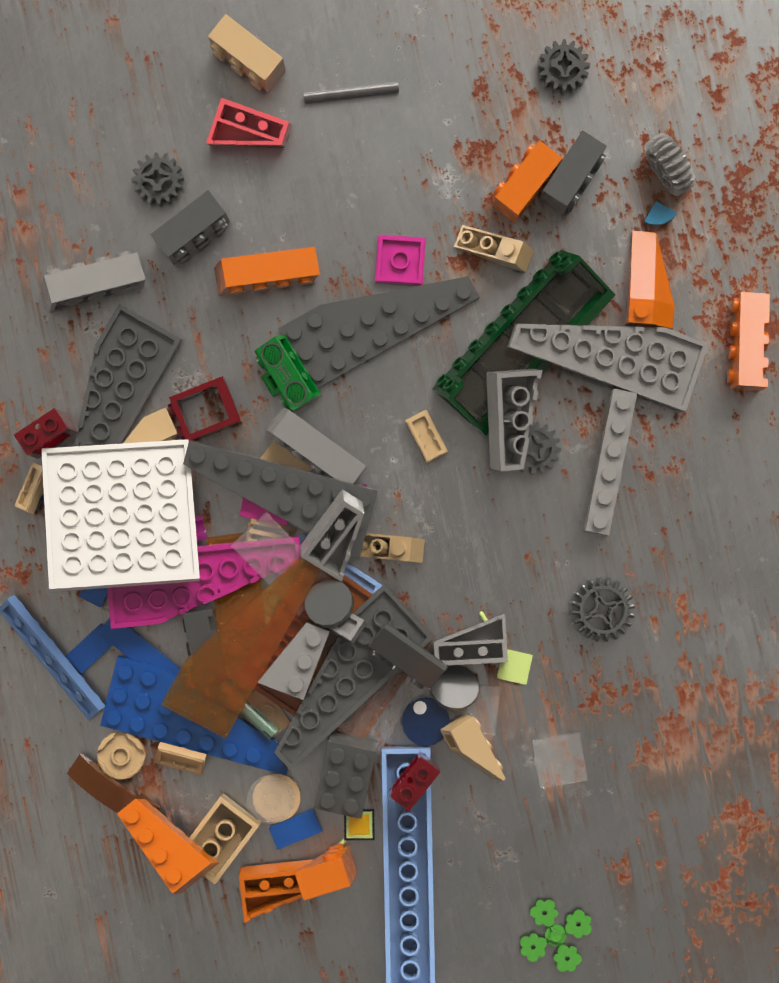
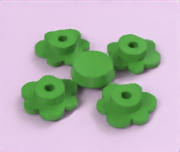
[520,899,592,972]

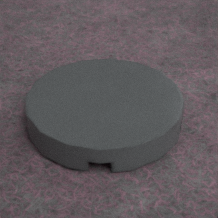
[305,580,354,628]
[431,665,479,712]

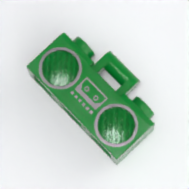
[254,334,322,412]

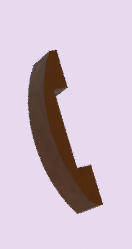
[67,753,161,813]

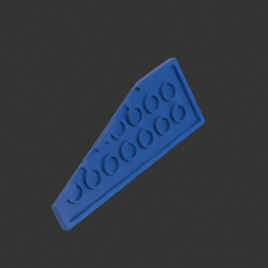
[100,655,288,775]

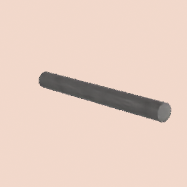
[304,82,399,103]

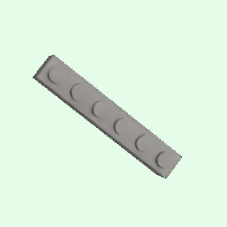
[583,389,637,536]

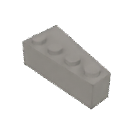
[41,251,146,313]

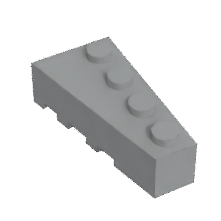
[486,369,542,471]
[266,407,366,483]

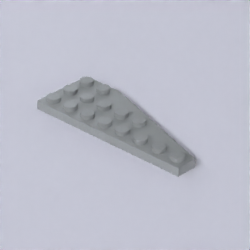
[508,324,708,412]

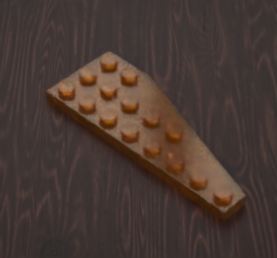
[161,556,321,739]

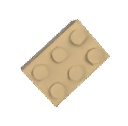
[208,14,286,92]
[189,793,261,885]

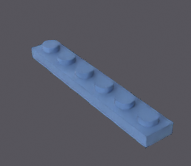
[0,595,105,721]

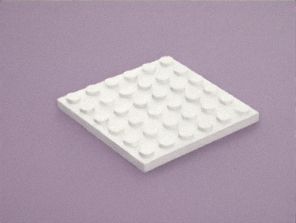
[41,440,200,592]

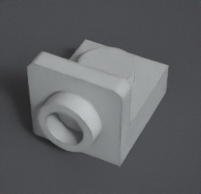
[328,613,367,644]

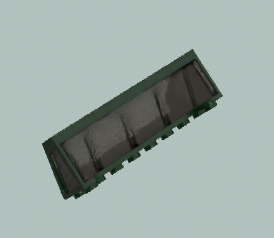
[433,250,616,436]

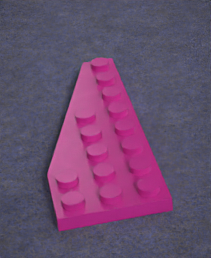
[107,536,301,629]

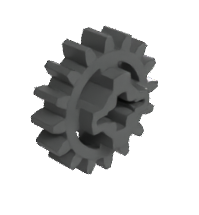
[538,39,590,93]
[131,152,184,206]
[522,422,561,474]

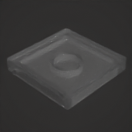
[532,732,588,788]

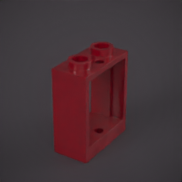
[168,376,242,441]
[14,408,78,459]
[389,751,440,812]

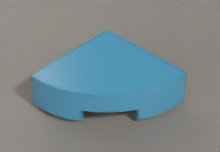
[643,201,677,226]

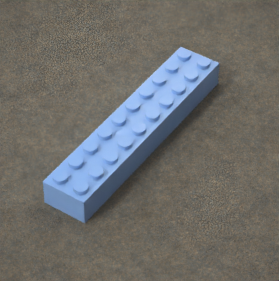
[381,746,435,983]

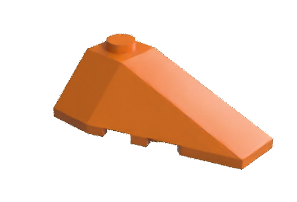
[625,231,675,330]

